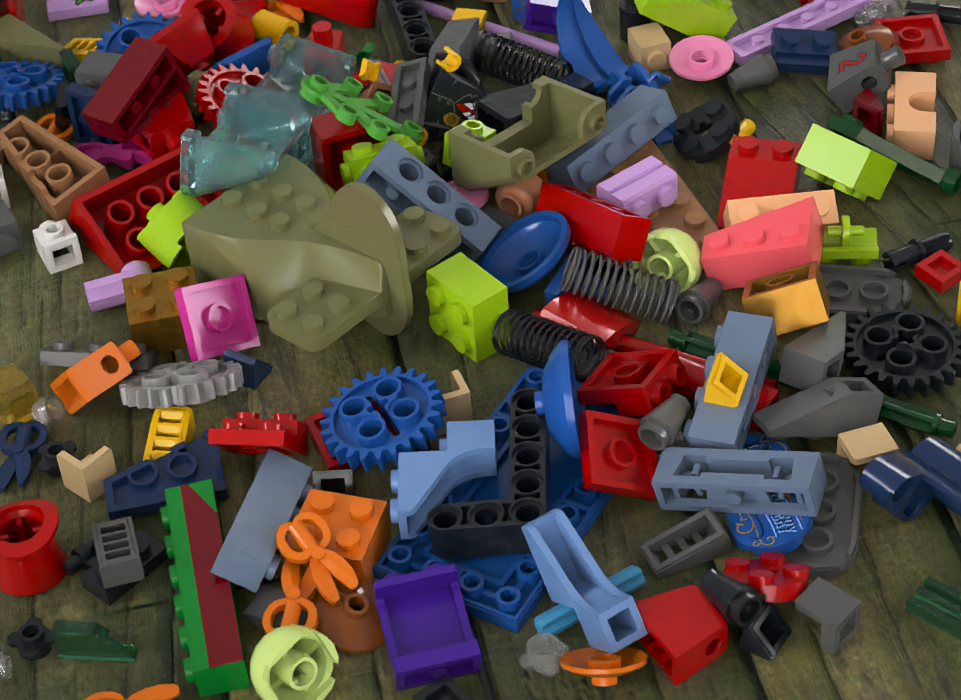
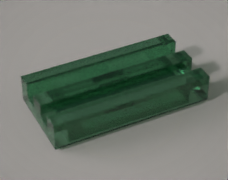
[905,576,961,640]

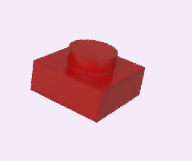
[914,249,961,293]

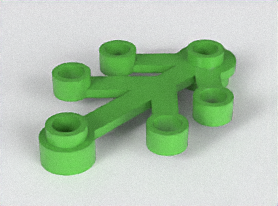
[299,74,423,145]

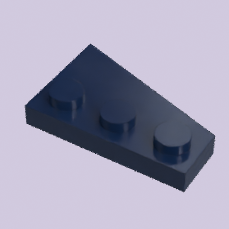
[103,426,228,521]

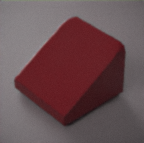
[853,88,884,137]

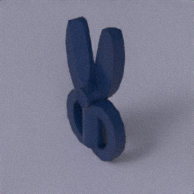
[0,421,49,493]

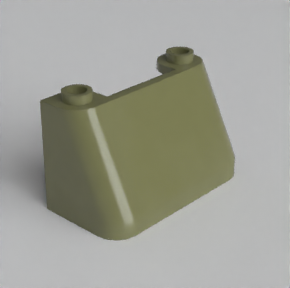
[448,75,607,190]

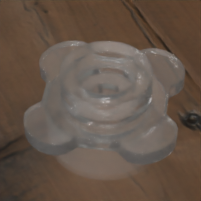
[519,633,569,677]

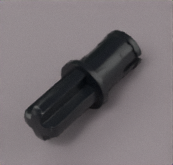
[905,0,961,25]
[882,231,953,273]

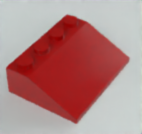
[69,142,224,274]

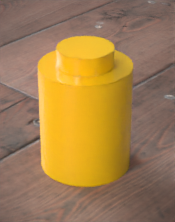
[251,9,299,50]

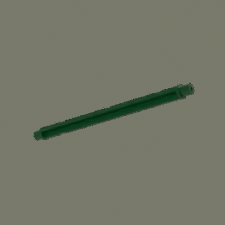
[667,328,958,439]

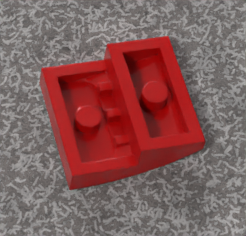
[540,290,642,348]

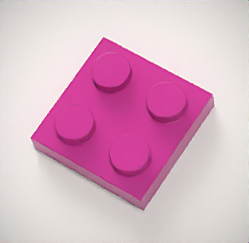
[174,274,261,362]

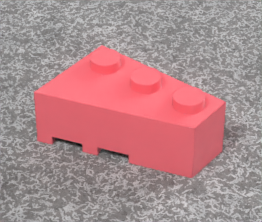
[700,196,825,290]

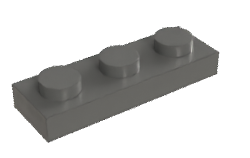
[388,57,431,136]
[39,340,158,370]

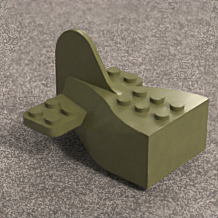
[181,152,462,352]

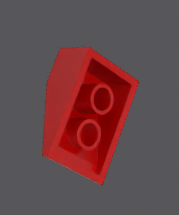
[716,136,803,230]

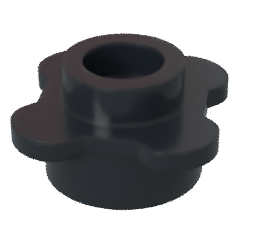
[38,441,77,477]
[7,617,58,661]

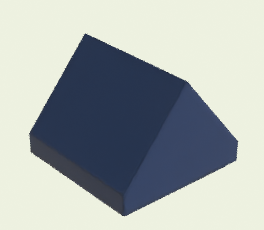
[223,349,272,390]

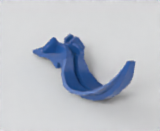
[556,0,676,147]

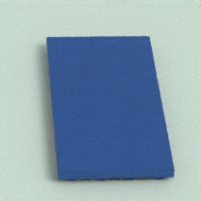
[373,366,642,634]

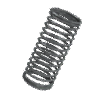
[560,246,680,325]

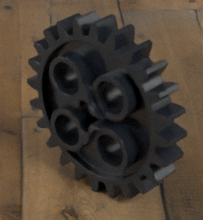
[843,303,961,399]

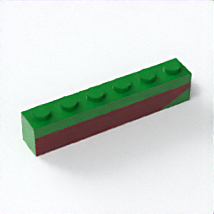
[160,479,251,698]

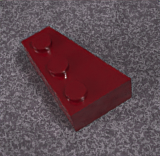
[81,36,192,144]

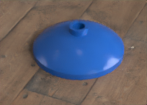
[477,210,571,294]
[534,339,581,459]

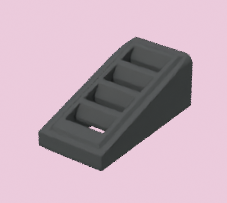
[638,507,733,579]
[91,516,145,589]

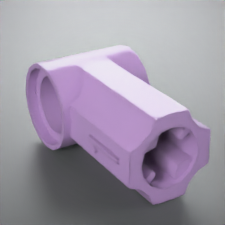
[83,260,153,313]

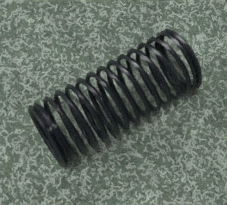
[473,33,574,86]
[492,308,607,383]

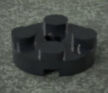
[673,98,740,164]

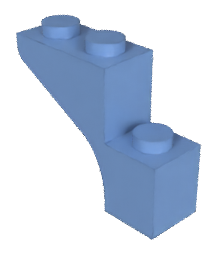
[390,419,497,540]
[521,508,648,654]

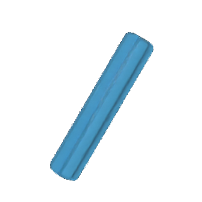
[534,565,646,639]

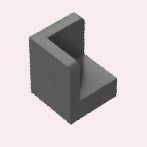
[795,576,861,655]

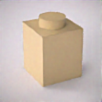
[628,22,671,73]

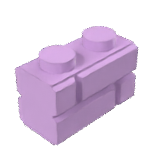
[596,155,678,217]

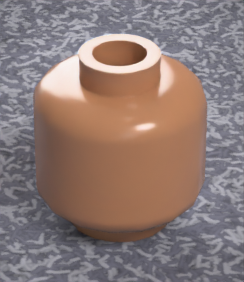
[495,174,542,220]

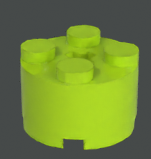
[137,188,205,270]

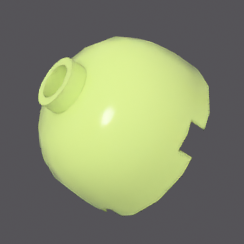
[628,227,703,297]
[250,624,339,700]

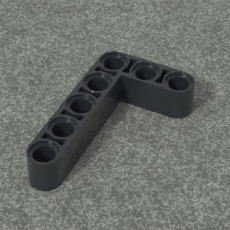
[384,0,445,61]
[426,388,550,559]

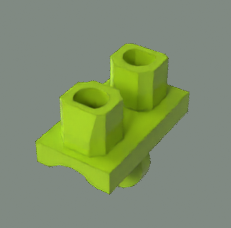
[820,215,879,266]

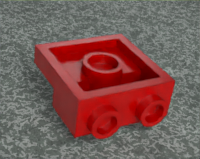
[577,349,687,418]
[207,412,309,456]

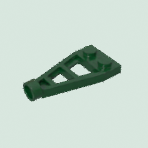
[826,113,961,196]

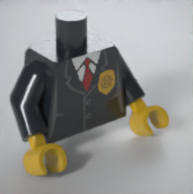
[419,46,487,146]

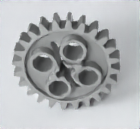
[118,359,244,409]

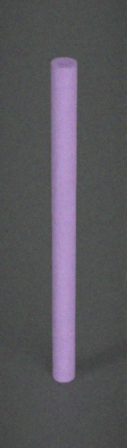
[421,0,561,58]

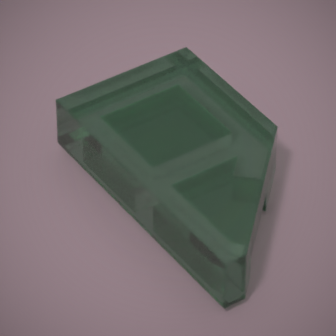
[51,620,138,663]

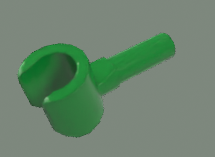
[347,42,380,65]

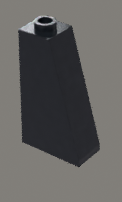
[474,72,596,135]

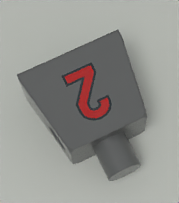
[827,39,906,115]

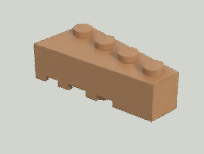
[0,114,110,230]

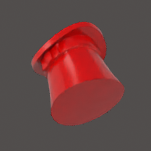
[178,0,255,62]
[0,499,68,596]

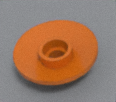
[560,647,647,686]

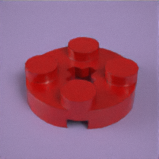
[725,552,809,602]

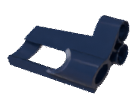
[859,437,961,521]

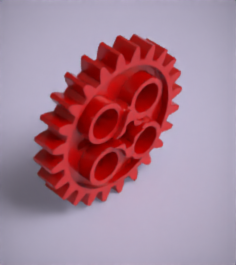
[194,63,301,146]

